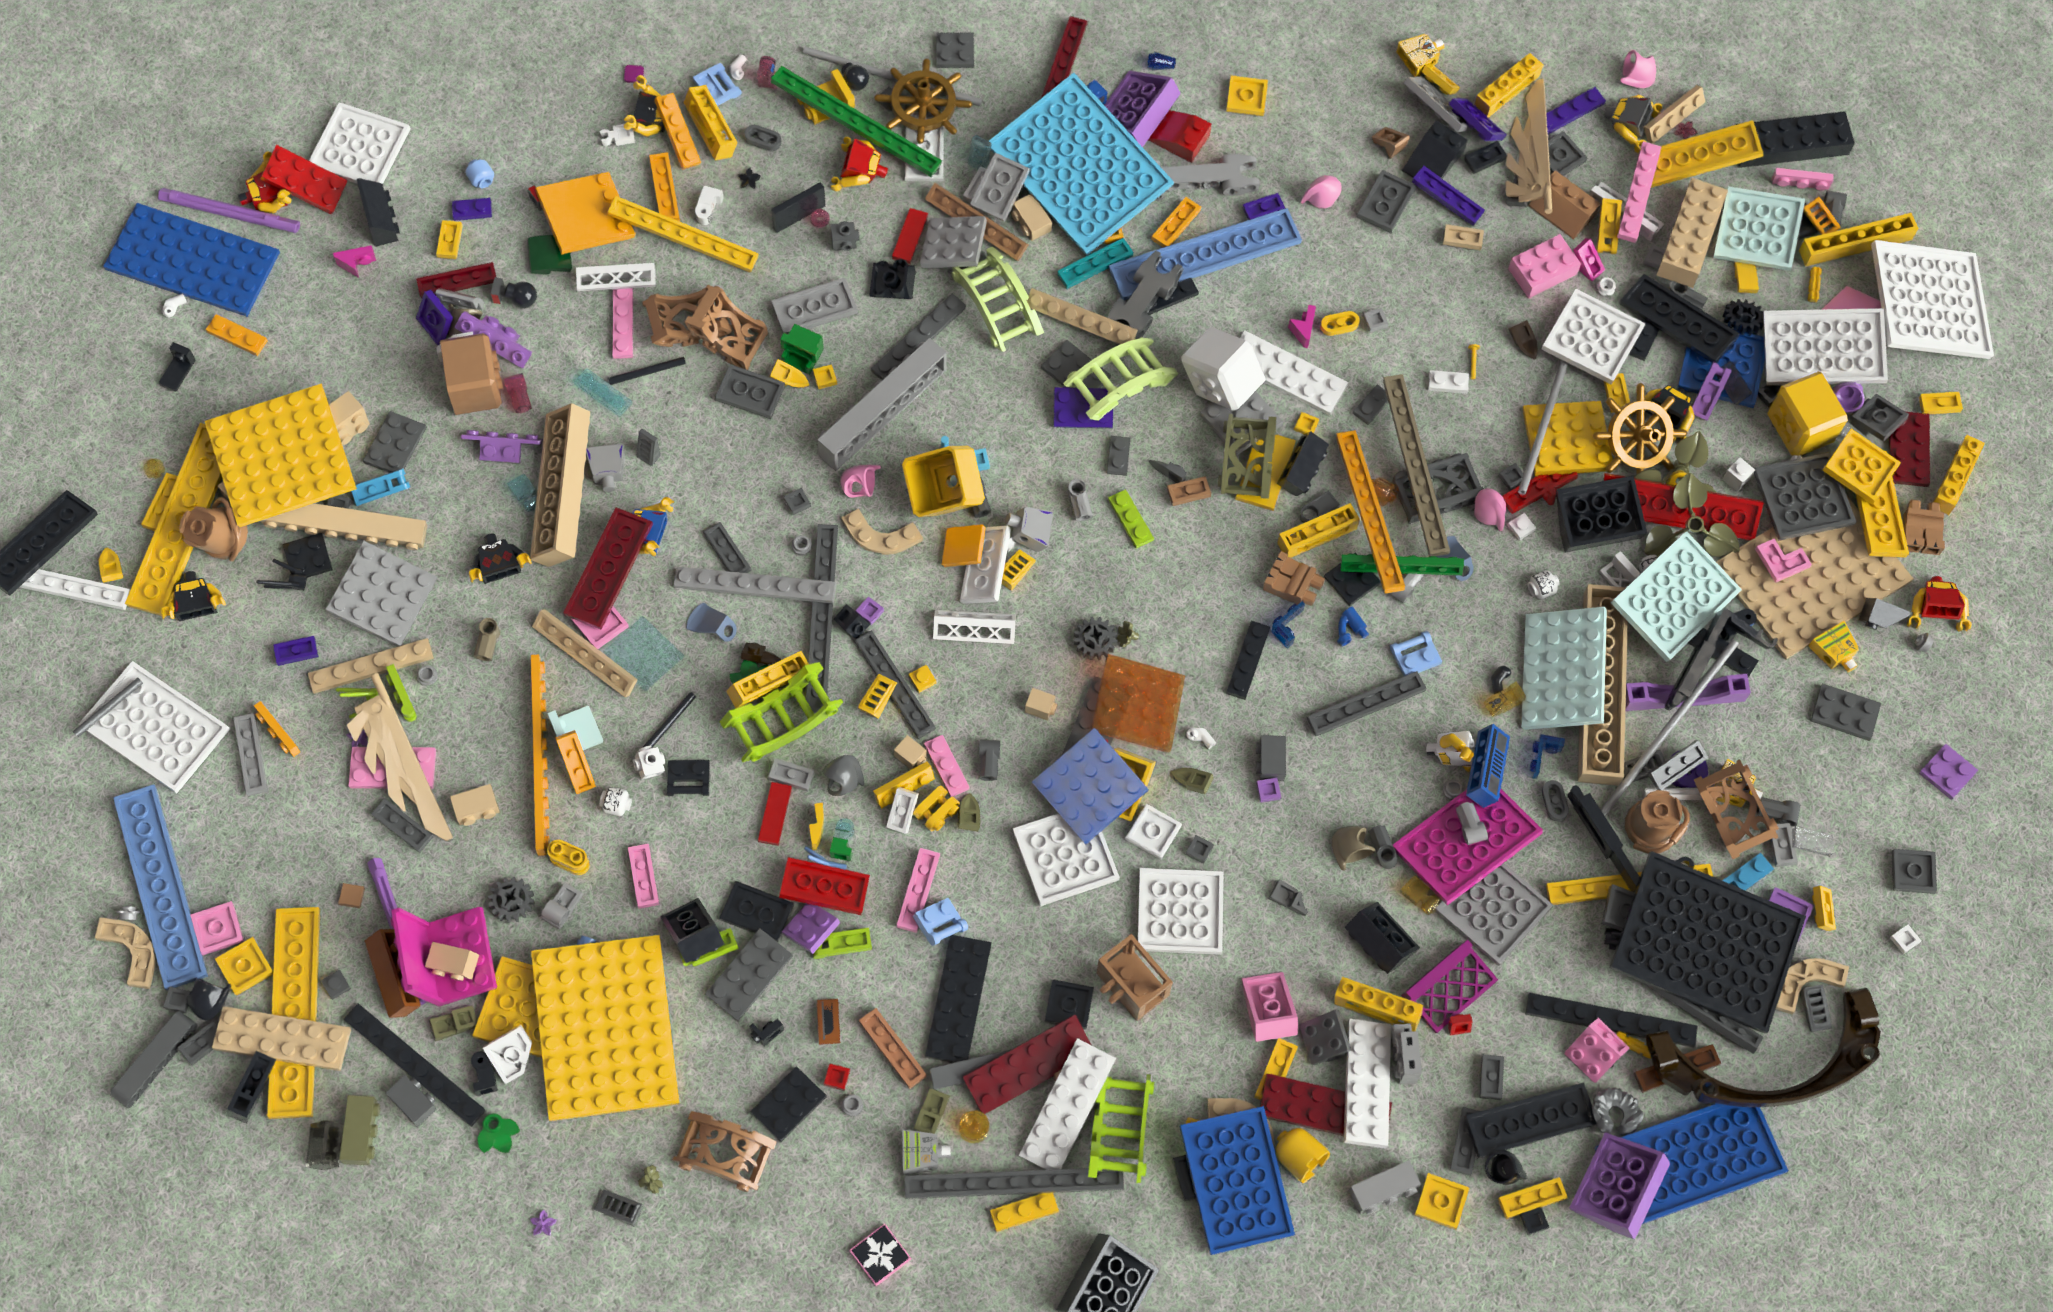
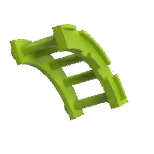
[719,662,843,762]
[1088,1074,1154,1183]

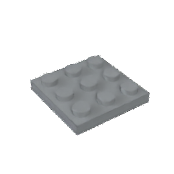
[920,216,987,268]
[1200,391,1283,456]

